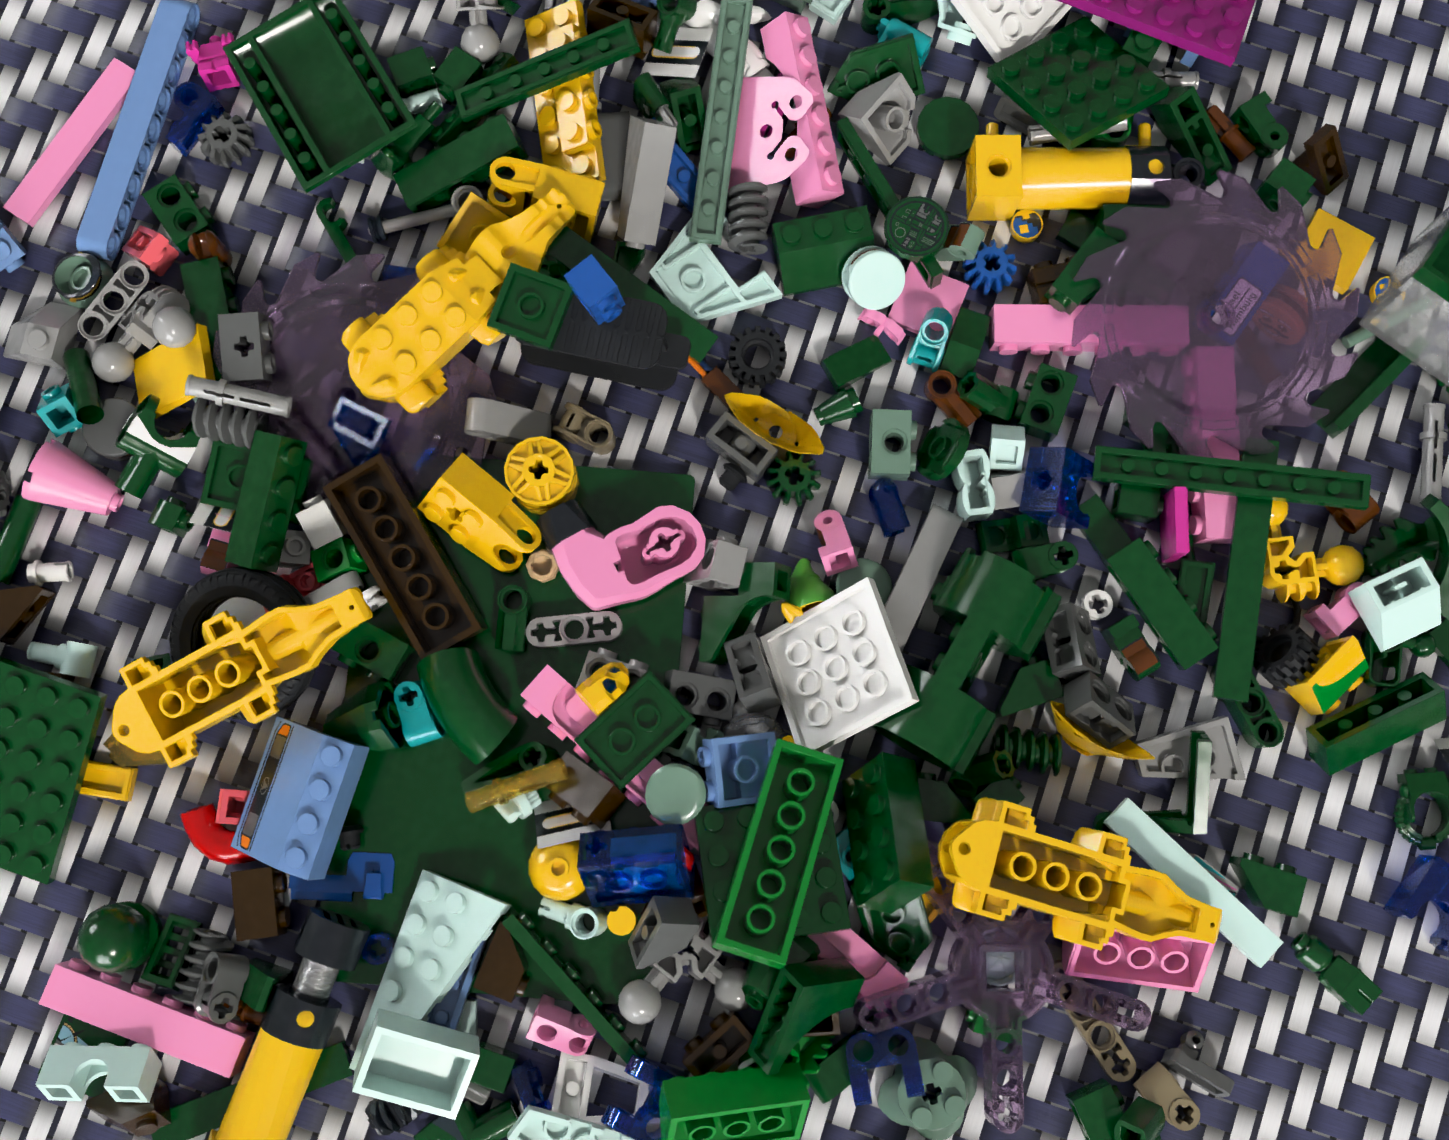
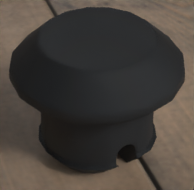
[719,463,747,491]
[339,824,364,851]

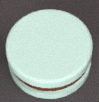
[842,246,905,310]

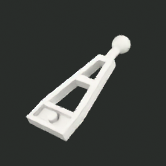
[551,1051,662,1127]

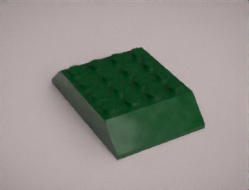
[223,0,418,193]

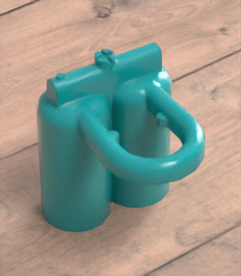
[876,18,933,68]

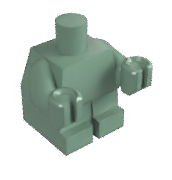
[662,722,724,766]

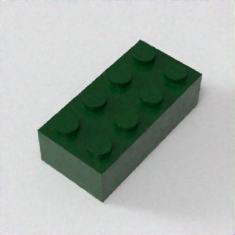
[842,752,934,914]

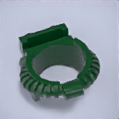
[1393,767,1449,851]

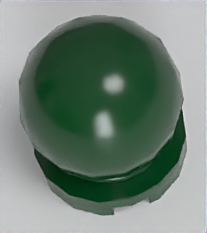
[77,901,162,974]

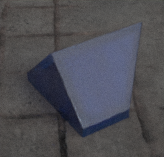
[327,396,392,468]

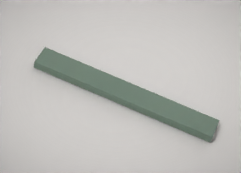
[689,0,753,245]

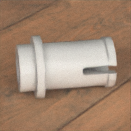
[26,560,74,586]

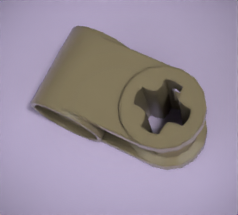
[552,402,616,455]
[1133,1061,1200,1131]

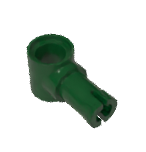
[652,0,697,54]

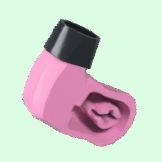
[536,499,706,611]

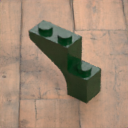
[698,562,792,665]

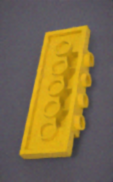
[524,0,606,181]

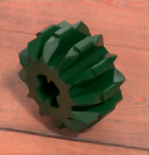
[766,451,821,507]

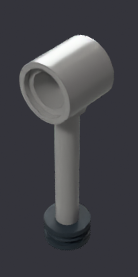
[367,185,484,243]

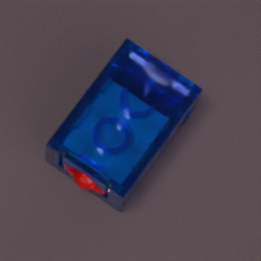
[577,824,695,907]

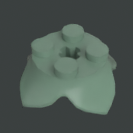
[878,1036,978,1140]

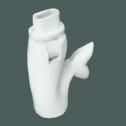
[684,0,774,77]

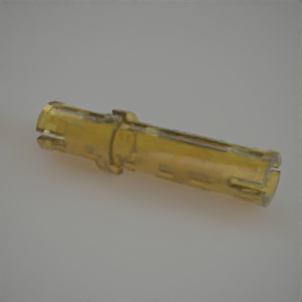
[465,758,568,813]

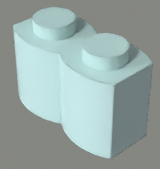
[951,448,995,523]

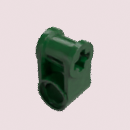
[1011,541,1078,581]

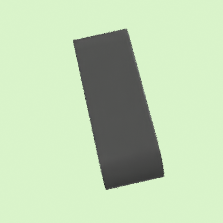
[598,111,630,202]

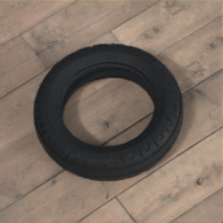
[169,567,317,720]

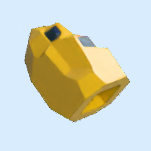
[575,662,630,717]

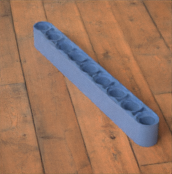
[76,0,200,261]

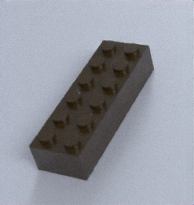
[322,453,488,660]

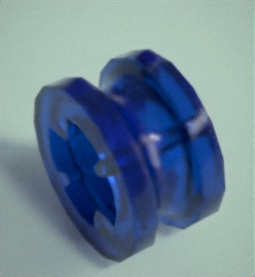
[362,932,395,965]

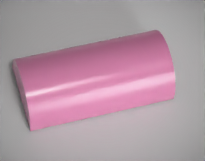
[1062,930,1217,993]

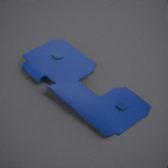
[288,852,395,902]

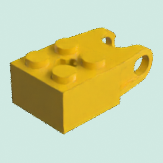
[488,156,605,243]
[417,452,541,573]

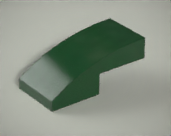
[975,512,1050,556]

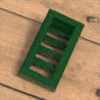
[141,913,203,992]

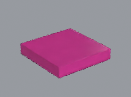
[1160,487,1190,563]

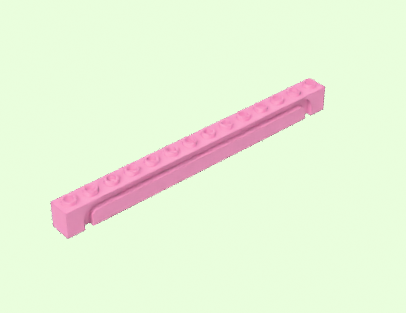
[520,664,909,1012]

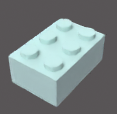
[352,1008,480,1120]

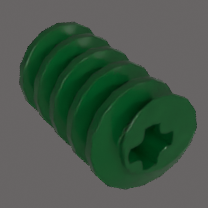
[989,724,1063,777]

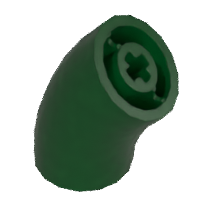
[416,647,518,765]

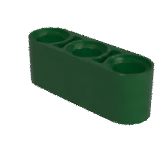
[1210,664,1284,748]
[805,1013,900,1104]

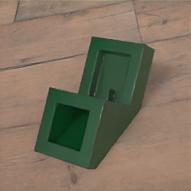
[939,307,991,379]

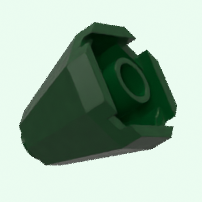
[323,681,408,751]
[742,936,824,1011]

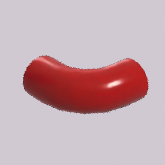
[180,803,257,865]

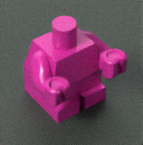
[185,32,240,92]

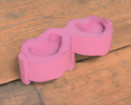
[857,308,906,346]

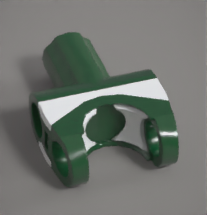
[115,394,200,499]

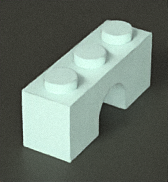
[35,1042,162,1103]

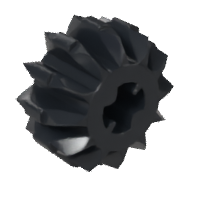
[365,1098,424,1135]

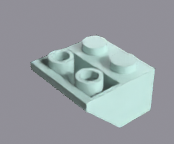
[1348,557,1441,652]

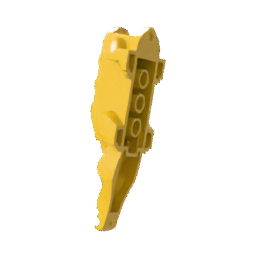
[341,188,576,413]
[112,587,373,768]
[937,797,1222,951]

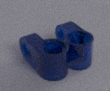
[846,1027,925,1107]
[601,1054,678,1140]

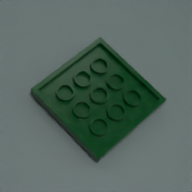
[987,16,1170,151]
[694,803,851,948]

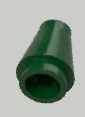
[813,387,864,426]

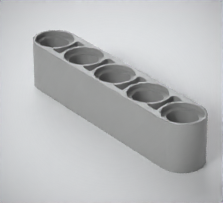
[884,504,963,651]

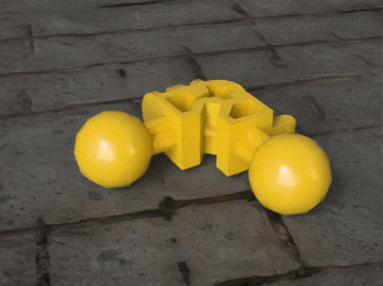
[1262,500,1364,603]

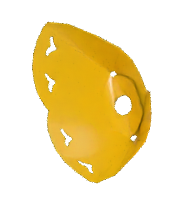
[724,392,824,455]
[1050,701,1155,760]

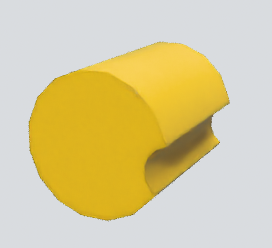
[607,903,638,936]

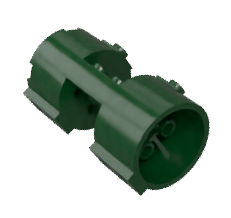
[870,547,1062,779]

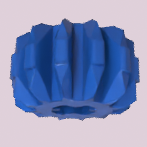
[962,239,1017,295]

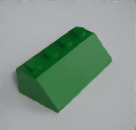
[659,1062,811,1140]

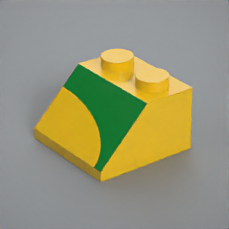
[1284,635,1369,716]

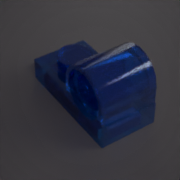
[165,82,225,157]

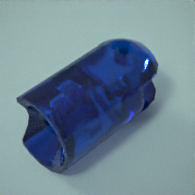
[868,478,911,538]

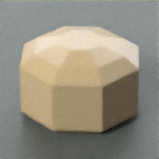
[526,549,559,583]

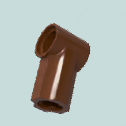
[924,370,982,427]

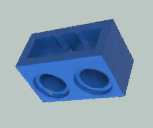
[564,254,626,325]

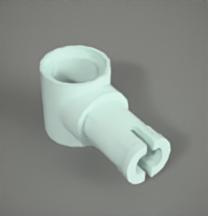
[27,641,98,679]
[538,897,608,940]

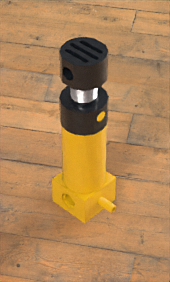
[208,907,371,1140]

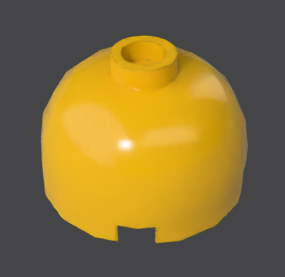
[528,839,596,901]

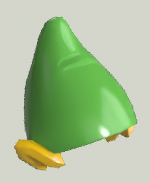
[781,558,835,624]

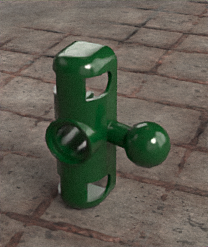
[1360,627,1436,688]

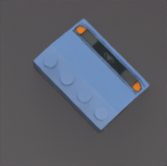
[231,716,369,881]

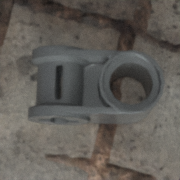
[193,952,250,1024]

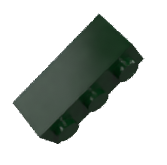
[771,205,875,296]

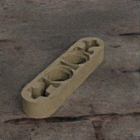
[1045,960,1136,1082]

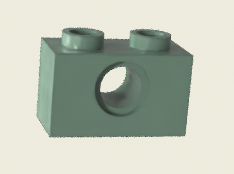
[868,409,917,481]

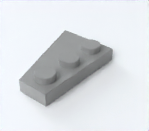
[1134,715,1246,780]

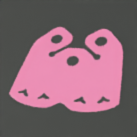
[728,77,813,192]

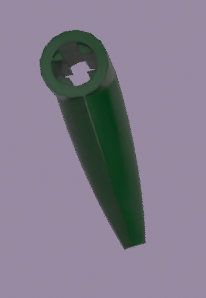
[860,0,939,35]
[460,741,560,793]

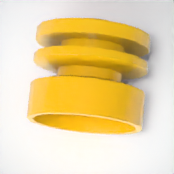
[504,436,579,515]

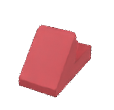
[121,225,179,276]

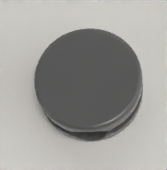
[82,398,137,461]

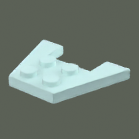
[649,217,783,323]

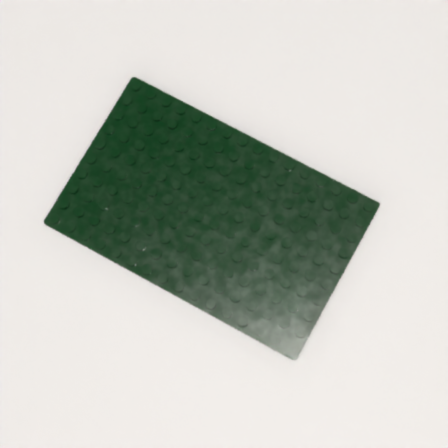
[320,450,695,1005]

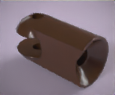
[188,230,233,266]

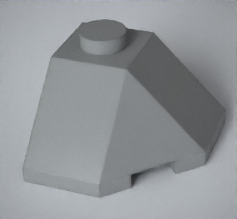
[838,72,916,165]
[3,302,84,370]

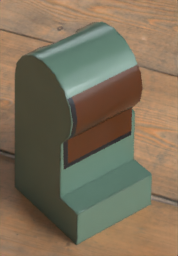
[934,222,985,261]

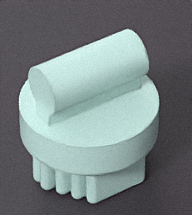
[491,777,542,823]

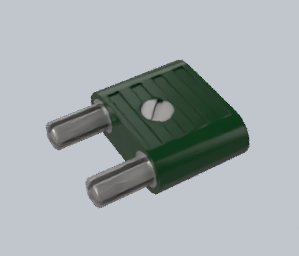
[633,72,678,140]

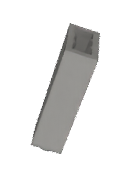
[617,115,677,249]

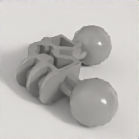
[423,0,505,64]
[92,285,196,383]
[618,920,750,1025]

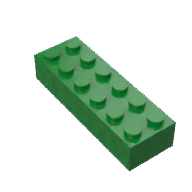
[712,738,844,969]

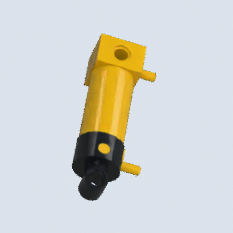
[965,122,1205,221]

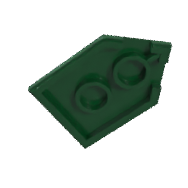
[827,33,925,101]
[851,883,933,972]

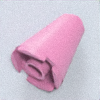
[21,439,125,516]

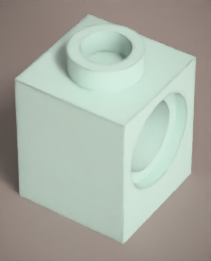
[988,424,1026,472]

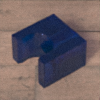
[1019,447,1093,529]
[1383,855,1449,952]

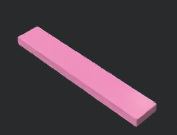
[3,57,135,227]

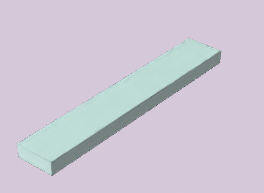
[1103,798,1284,968]

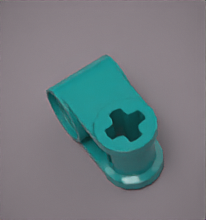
[906,307,953,373]
[394,680,446,747]

